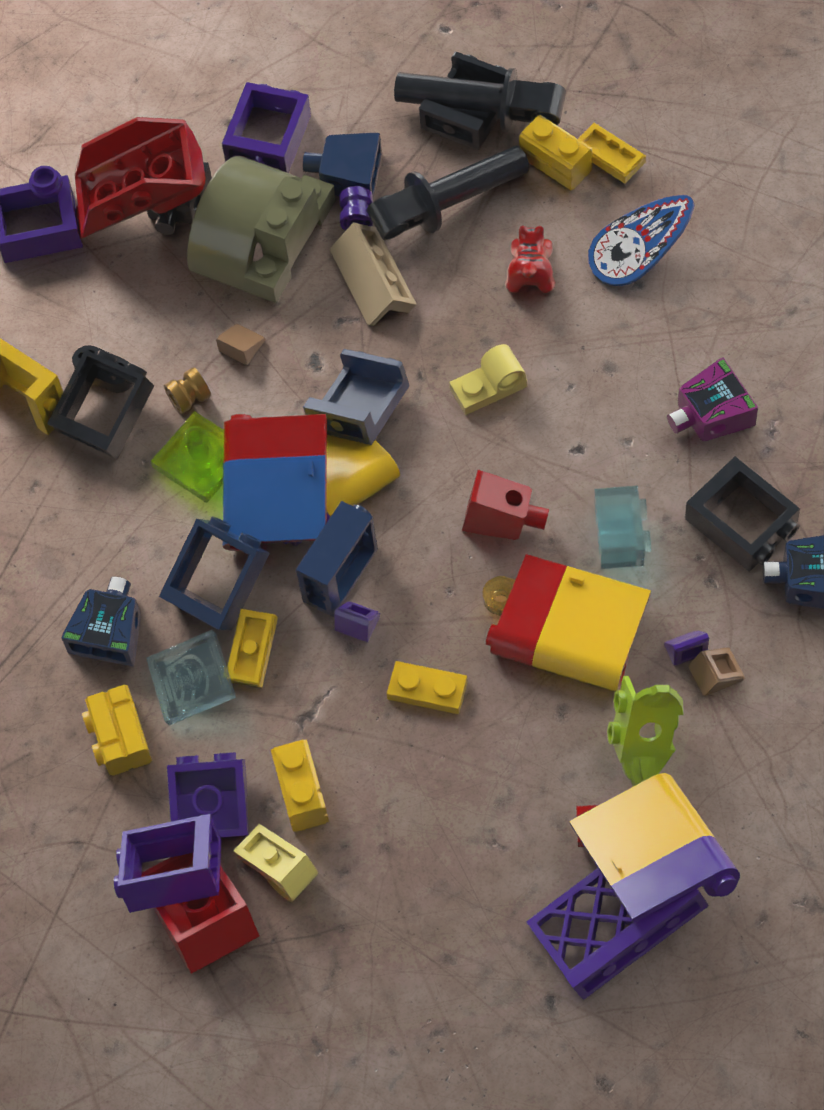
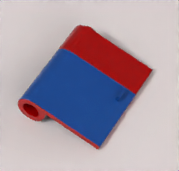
[222,414,327,552]

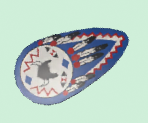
[588,195,695,286]

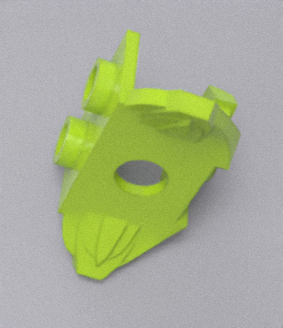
[607,676,684,787]

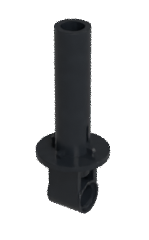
[394,68,566,132]
[366,145,529,240]

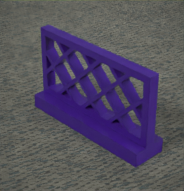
[526,868,709,1000]

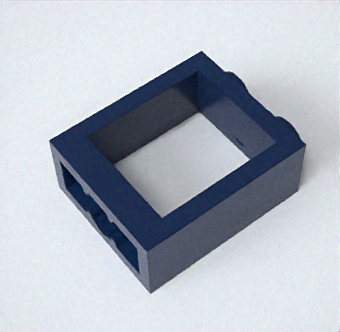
[296,501,378,617]
[159,516,270,630]

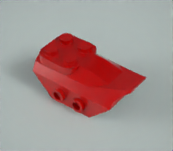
[74,117,206,239]

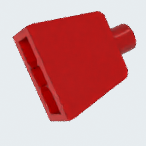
[462,470,549,540]

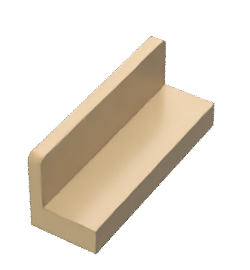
[330,223,416,326]

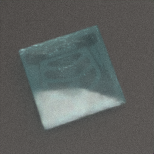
[146,630,236,726]

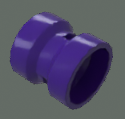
[340,186,373,231]

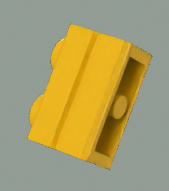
[519,115,592,190]
[82,685,152,776]
[270,739,329,832]

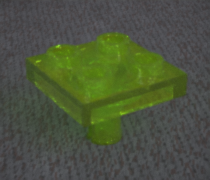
[151,411,224,503]

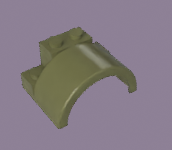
[187,156,336,303]

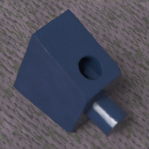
[303,133,382,198]

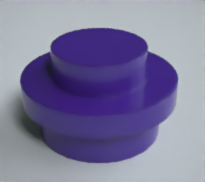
[29,166,63,198]

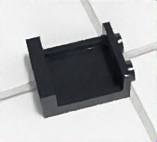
[419,51,508,150]

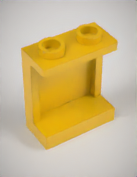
[0,338,63,435]

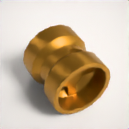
[163,367,211,414]

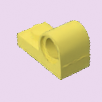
[449,344,527,415]
[234,824,318,902]

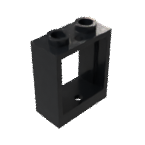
[47,349,155,459]
[685,456,800,572]

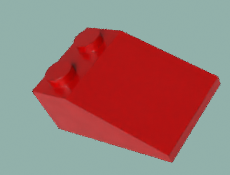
[142,853,260,974]

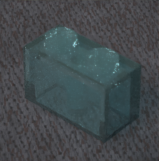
[594,485,651,569]

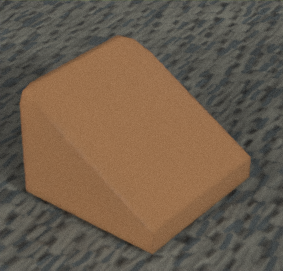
[216,323,266,365]
[689,647,745,695]

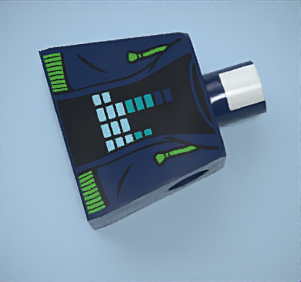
[763,535,824,609]
[61,577,141,667]

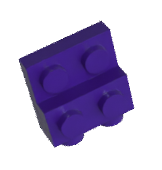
[167,752,249,837]

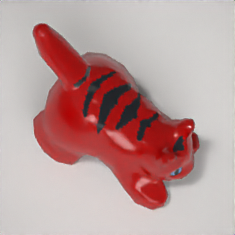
[505,225,556,293]

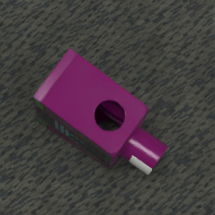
[667,357,758,441]

